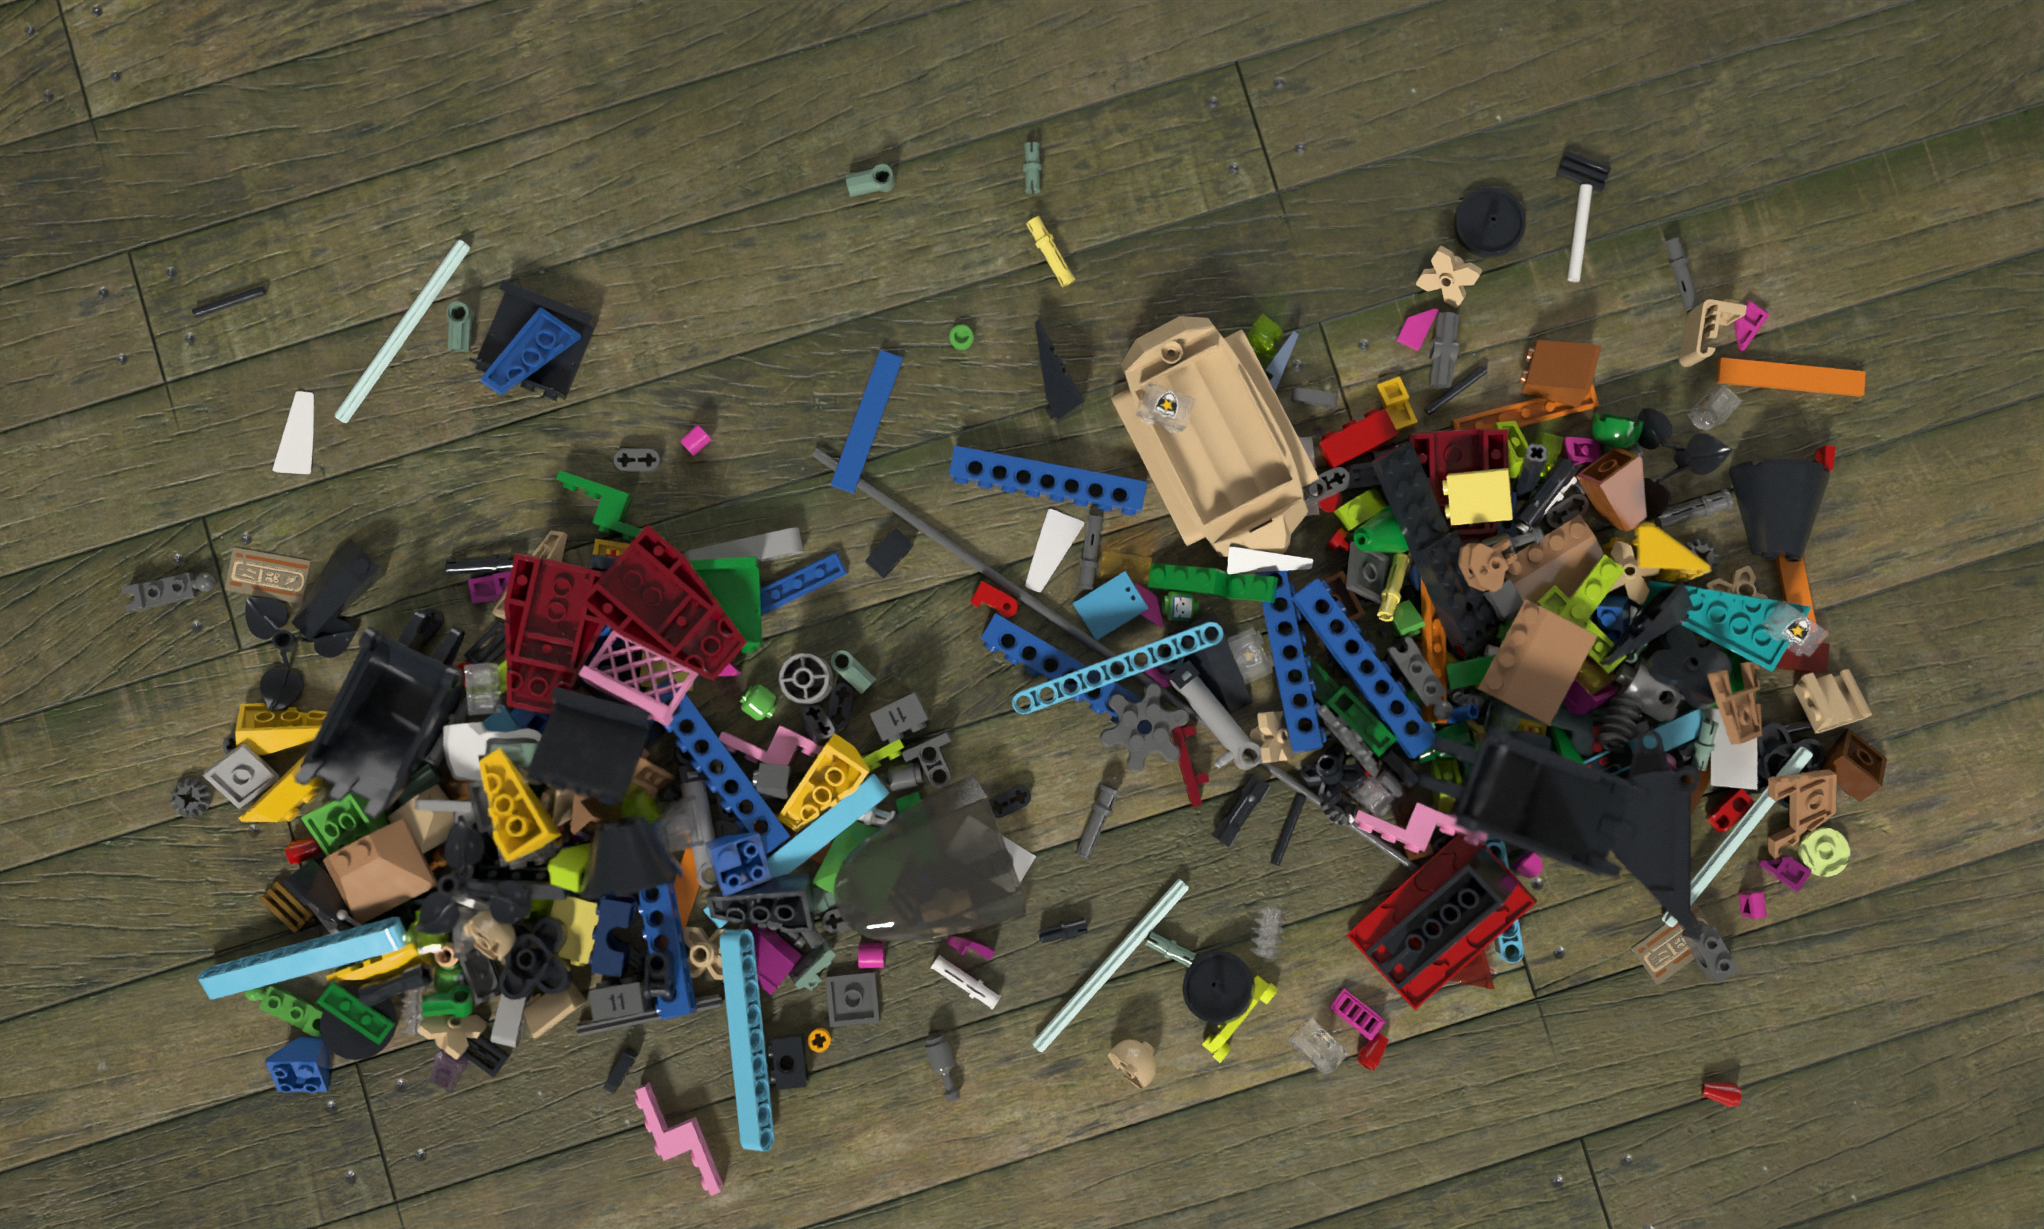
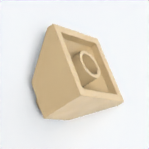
[387,784,454,854]

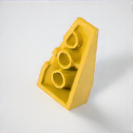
[235,703,328,755]
[777,733,870,832]
[479,748,561,862]
[326,938,437,981]

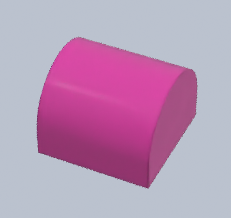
[681,425,712,456]
[1511,851,1543,878]
[1738,891,1767,919]
[858,942,885,968]

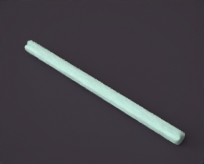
[335,240,470,423]
[1661,746,1813,927]
[1032,879,1188,1052]

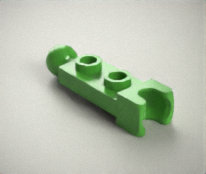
[244,984,324,1037]

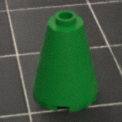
[1354,505,1409,553]

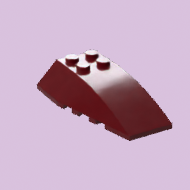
[1408,429,1509,546]
[580,525,747,681]
[504,553,606,714]

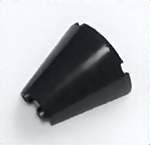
[1729,459,1830,562]

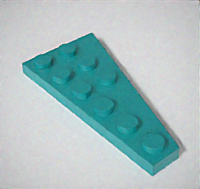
[1643,579,1812,672]

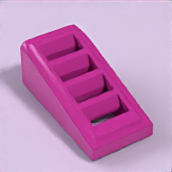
[1329,988,1386,1041]

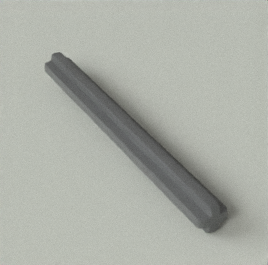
[576,993,723,1036]

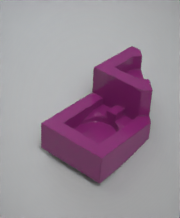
[468,571,511,605]
[1758,857,1812,892]
[946,936,995,960]

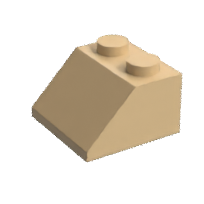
[523,981,586,1039]

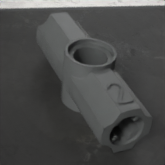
[1429,312,1459,388]

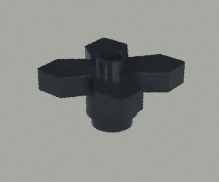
[1299,743,1367,808]

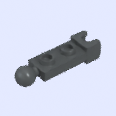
[121,573,216,612]
[1386,636,1453,720]

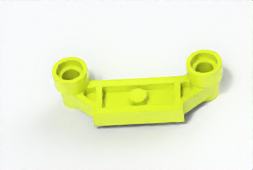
[1202,975,1278,1063]

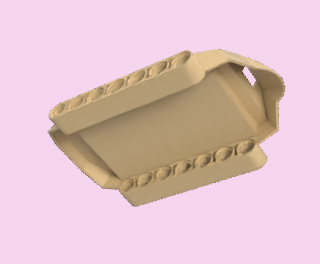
[1111,316,1319,557]

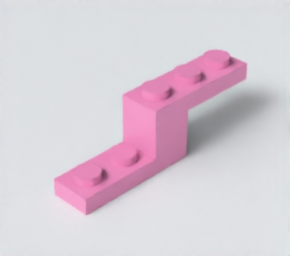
[718,726,825,766]
[1355,803,1488,853]
[635,1083,724,1196]

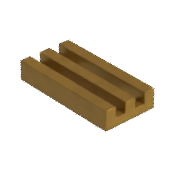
[259,881,315,933]

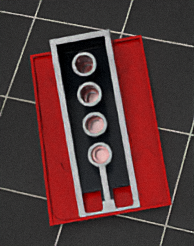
[1346,834,1538,1010]

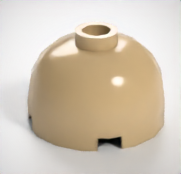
[463,910,516,961]
[1108,1039,1157,1089]

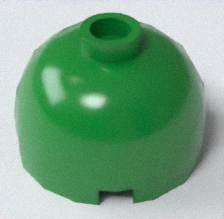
[1592,413,1644,451]

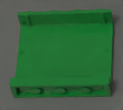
[688,556,763,653]

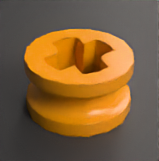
[808,1028,831,1052]

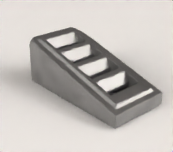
[1372,767,1403,797]

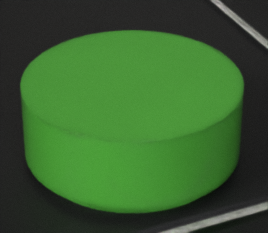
[949,324,974,350]

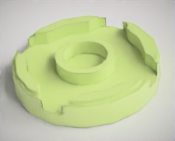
[1798,827,1850,877]

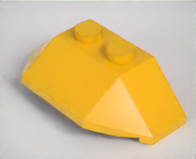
[239,753,323,822]

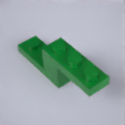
[556,470,669,543]
[1147,563,1278,603]
[1290,651,1397,757]

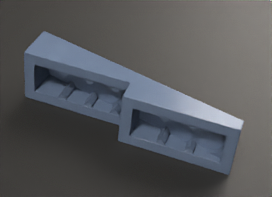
[1264,331,1299,391]

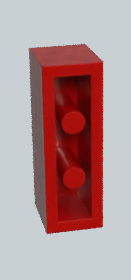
[1316,408,1399,470]

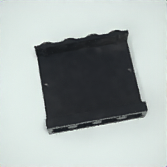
[469,280,598,401]
[520,687,654,805]

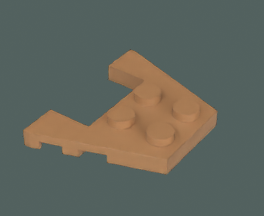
[1708,660,1762,745]
[1768,769,1837,859]

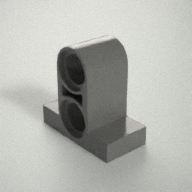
[902,732,951,788]

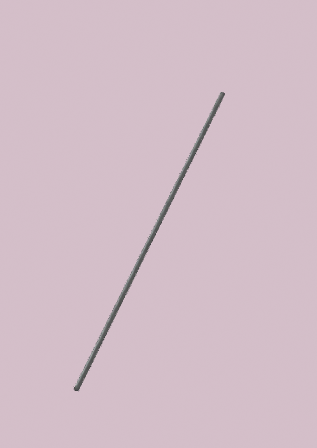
[812,448,1421,873]

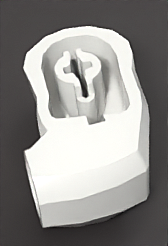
[443,722,542,784]

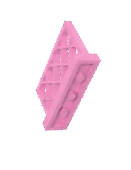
[579,630,698,726]

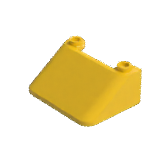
[1601,523,1711,584]

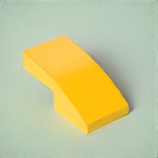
[1377,376,1418,432]

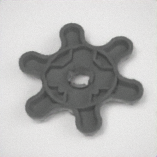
[1100,682,1189,773]
[1316,705,1379,779]

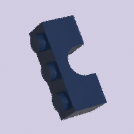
[589,894,637,977]

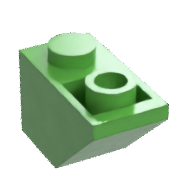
[1386,600,1426,638]

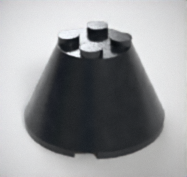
[580,814,684,899]

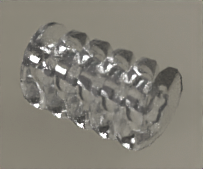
[1249,906,1289,960]
[400,983,434,1036]

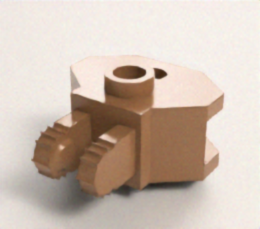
[1458,539,1518,592]

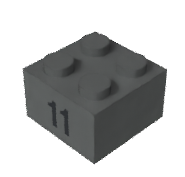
[870,692,930,743]
[589,973,653,1021]

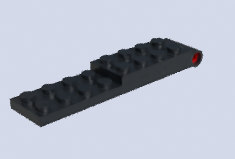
[1372,441,1498,661]

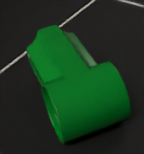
[422,985,473,1018]

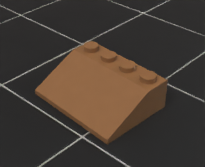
[1504,515,1604,611]
[1478,599,1597,726]

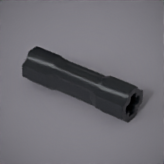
[1514,444,1548,501]
[1515,457,1578,528]
[1211,774,1271,848]
[358,962,434,1007]

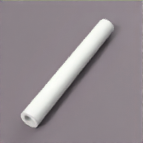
[1567,184,1592,282]

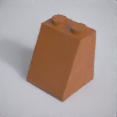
[1519,340,1601,408]
[1576,447,1647,532]

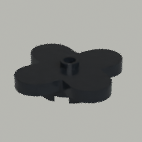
[1646,625,1732,709]
[1742,722,1825,809]
[499,917,572,1000]

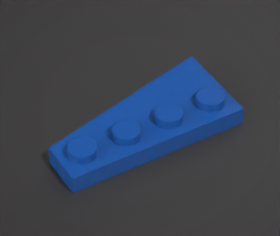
[480,307,581,396]

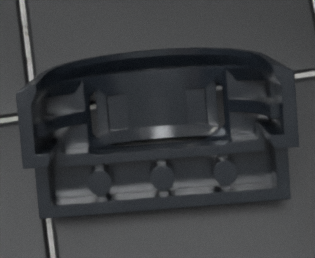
[465,822,575,900]

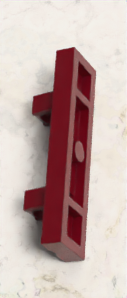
[1170,709,1209,807]

